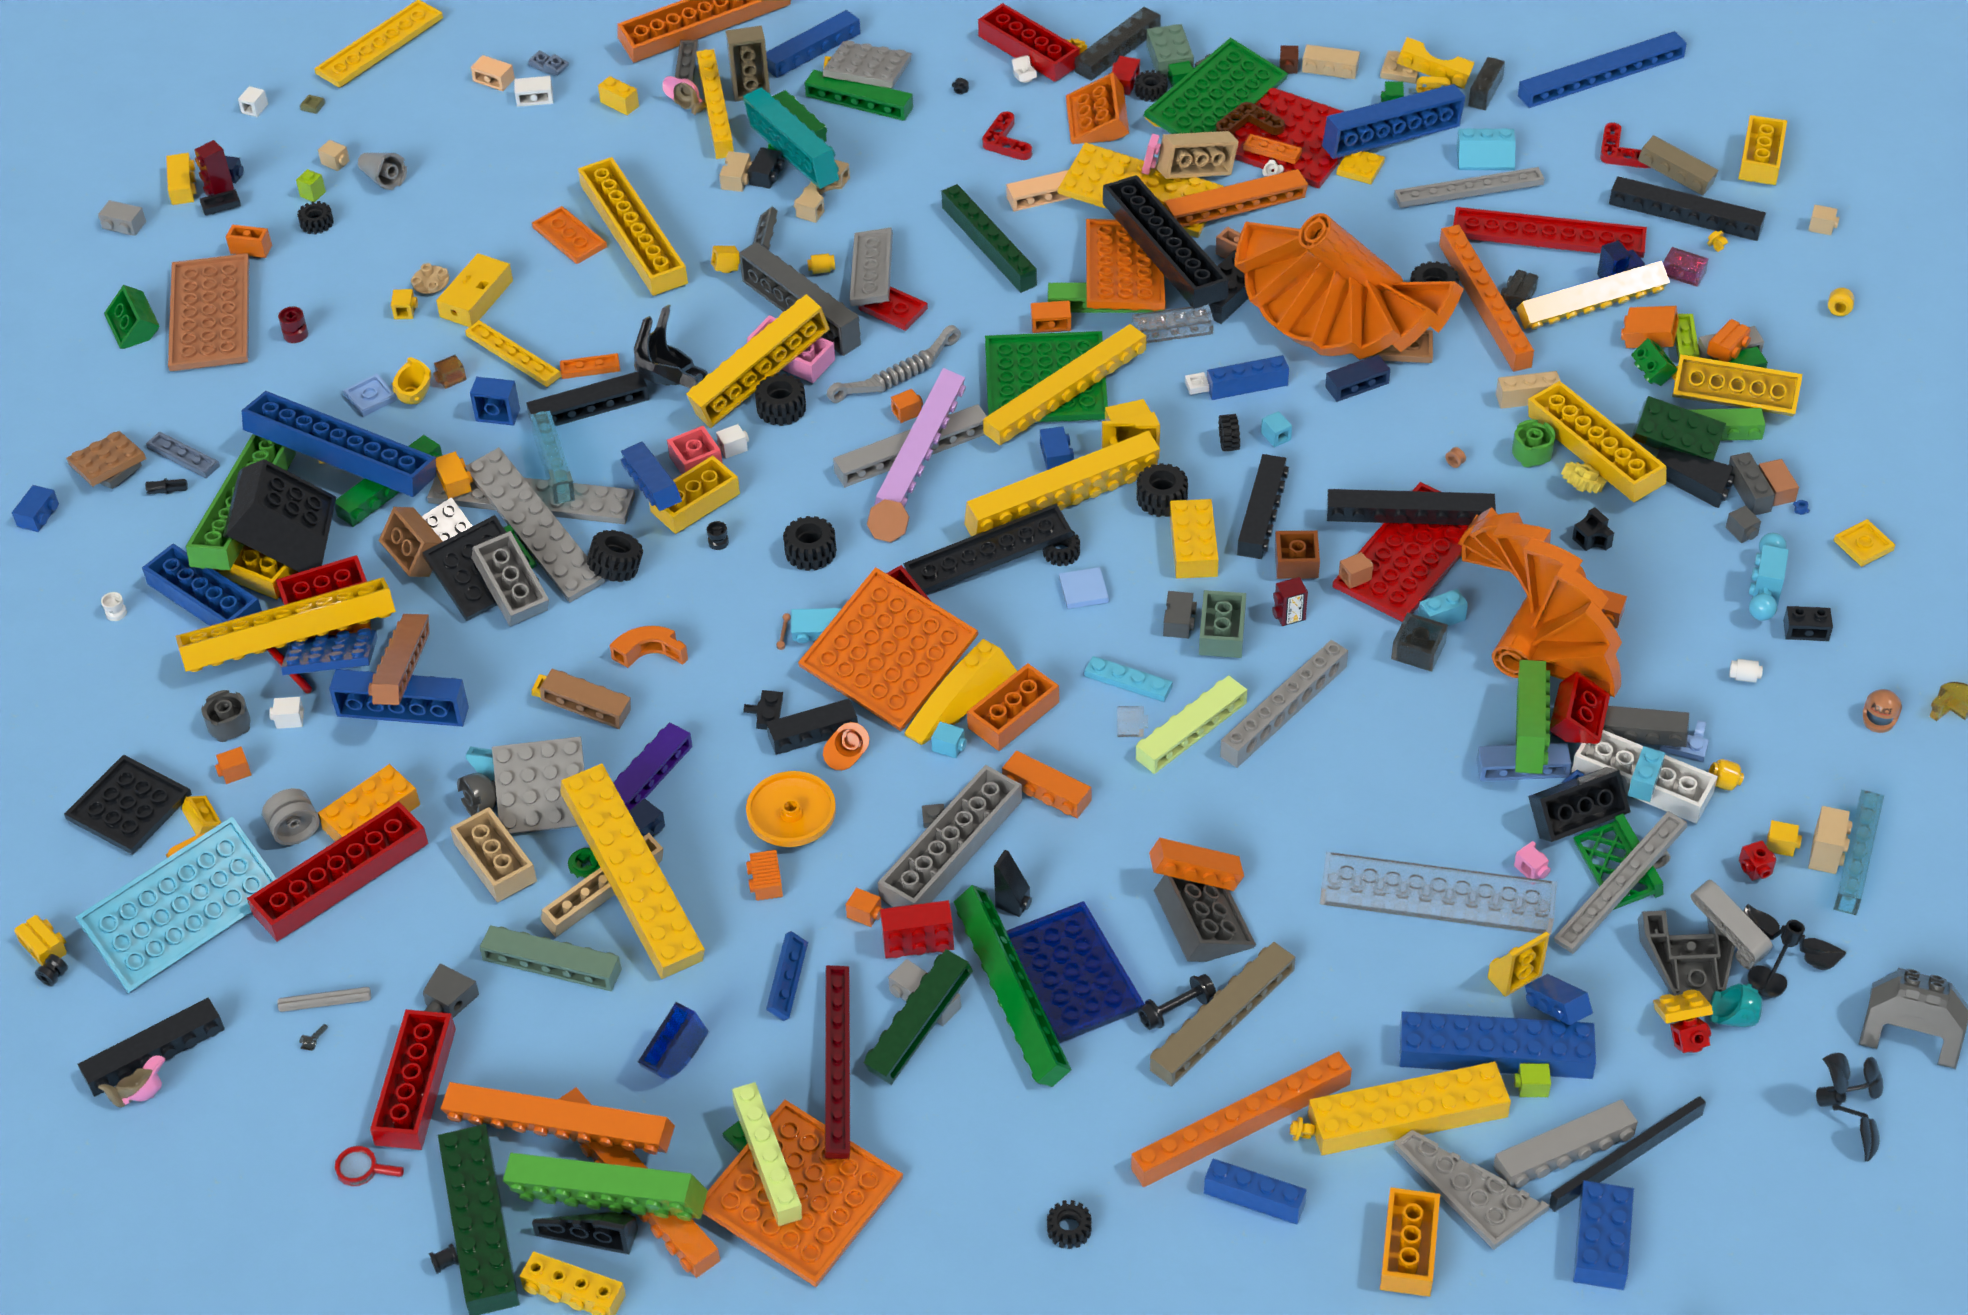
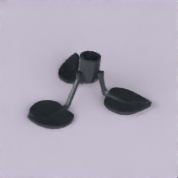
[1743,904,1846,998]
[1816,1053,1883,1162]

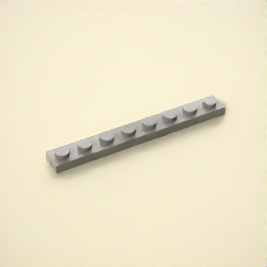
[1394,167,1544,208]
[1554,811,1687,954]

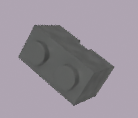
[1163,591,1197,639]

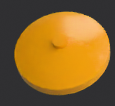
[746,771,836,847]

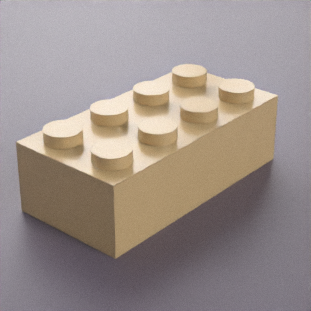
[1156,131,1239,179]
[450,807,537,903]

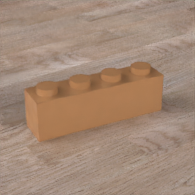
[540,669,631,729]

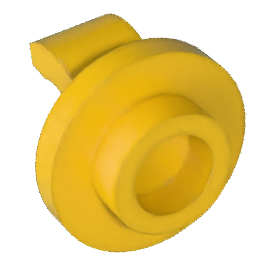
[1707,231,1728,252]
[1289,1117,1315,1141]

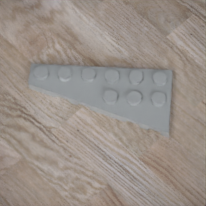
[1393,1130,1550,1250]

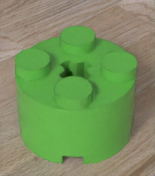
[1512,419,1555,468]

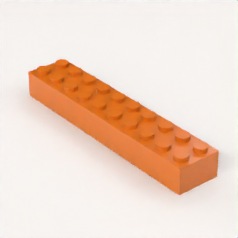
[617,0,791,63]

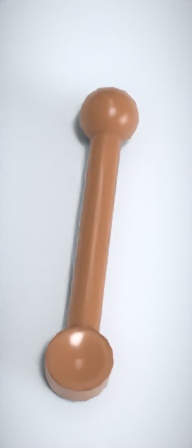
[777,613,791,650]

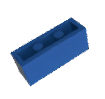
[1524,973,1593,1025]

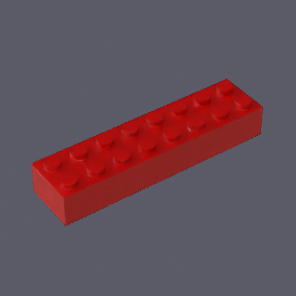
[247,801,429,942]

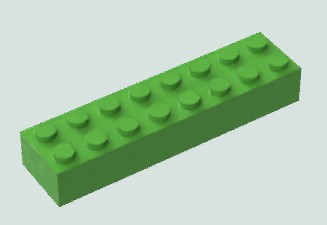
[503,1153,708,1221]

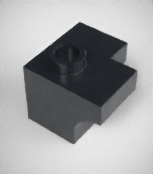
[1572,507,1614,551]

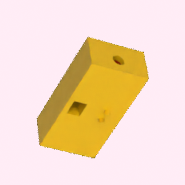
[436,253,513,327]

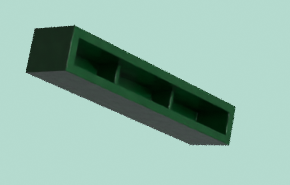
[864,949,973,1085]

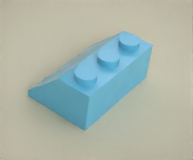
[1456,128,1516,170]

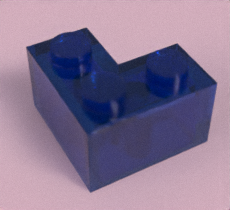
[1597,240,1645,279]

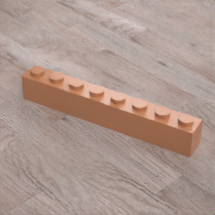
[368,614,430,705]

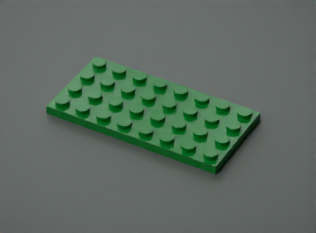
[1144,37,1288,134]

